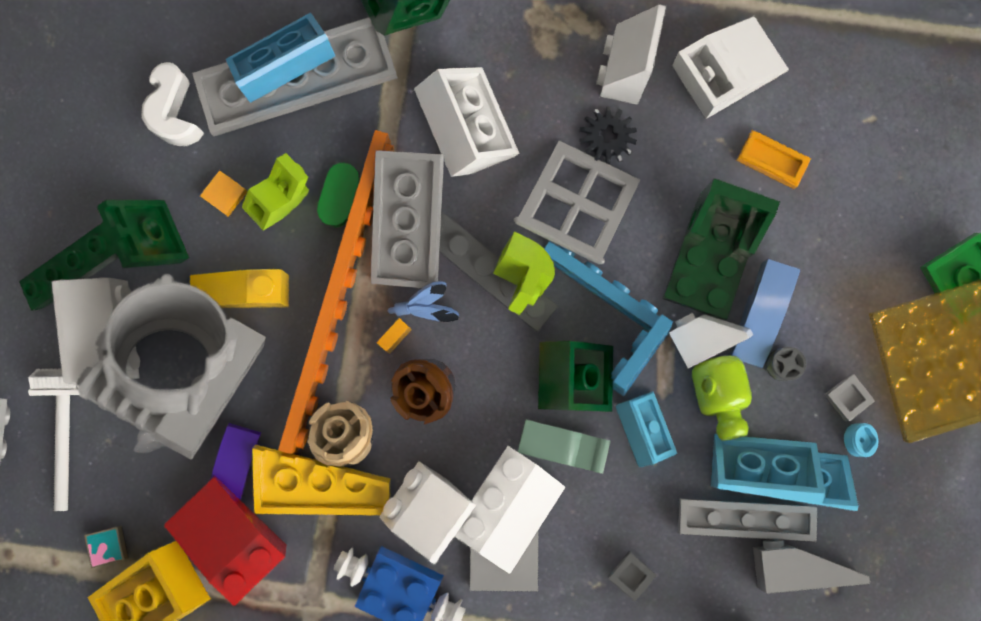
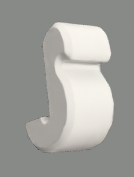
[142,62,204,146]

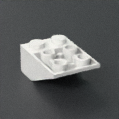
[672,16,789,119]

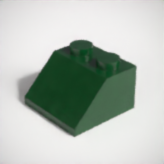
[538,341,613,412]

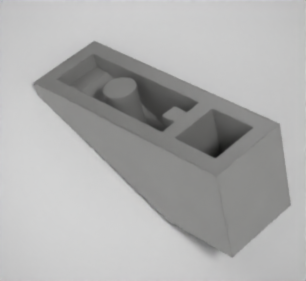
[753,539,870,593]

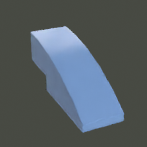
[730,259,801,368]

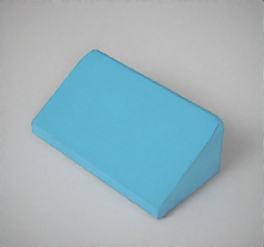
[616,391,678,467]

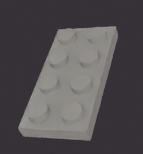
[371,150,444,288]

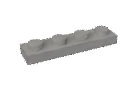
[678,498,817,542]

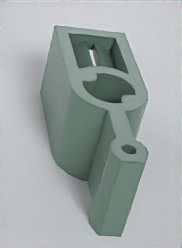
[517,419,610,474]

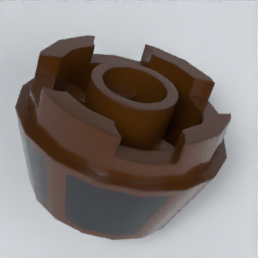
[390,359,456,424]

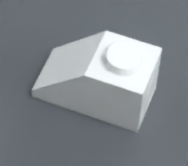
[669,313,753,368]

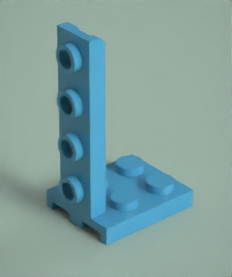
[545,241,673,397]

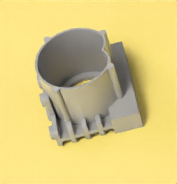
[77,275,266,460]

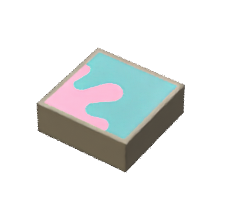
[84,526,128,568]

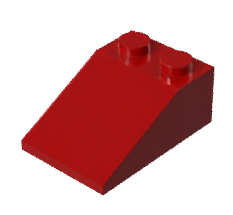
[164,476,287,606]

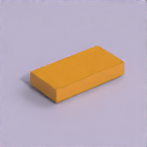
[736,130,811,189]

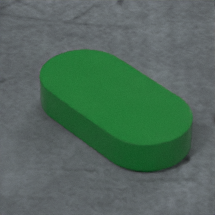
[317,163,360,228]

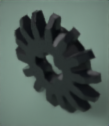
[579,107,637,164]

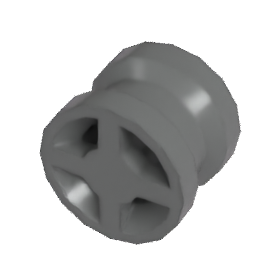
[766,347,806,381]

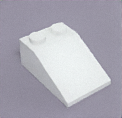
[596,5,666,104]

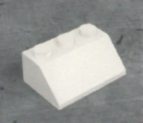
[414,67,519,177]
[52,278,140,384]
[454,446,565,574]

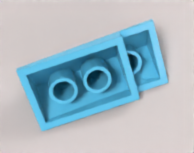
[711,434,859,511]

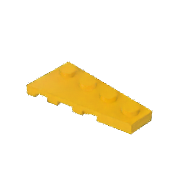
[252,445,391,515]

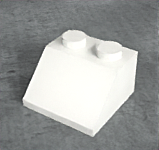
[380,461,476,564]

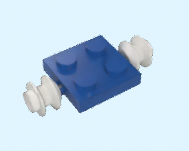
[333,546,466,621]

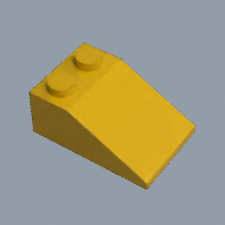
[87,541,211,621]

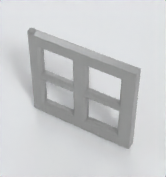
[514,141,640,265]

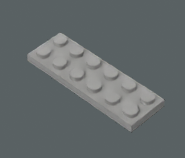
[192,17,398,137]

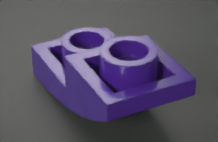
[210,423,261,500]

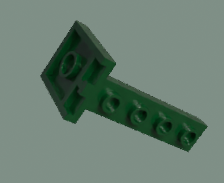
[19,200,190,311]

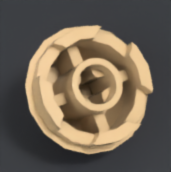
[307,401,373,466]

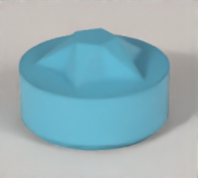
[844,423,878,457]

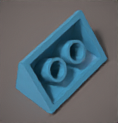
[226,13,335,103]

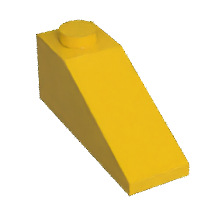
[190,269,289,308]

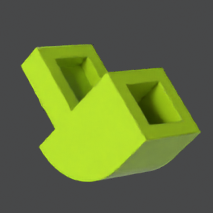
[242,153,309,231]
[493,231,555,315]

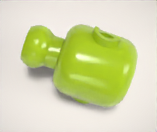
[692,355,752,441]

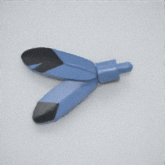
[388,281,459,322]

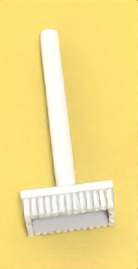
[28,368,80,511]

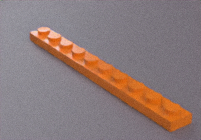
[278,130,394,454]

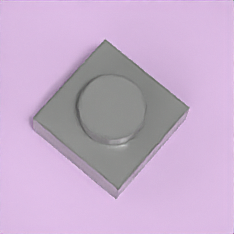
[824,374,875,421]

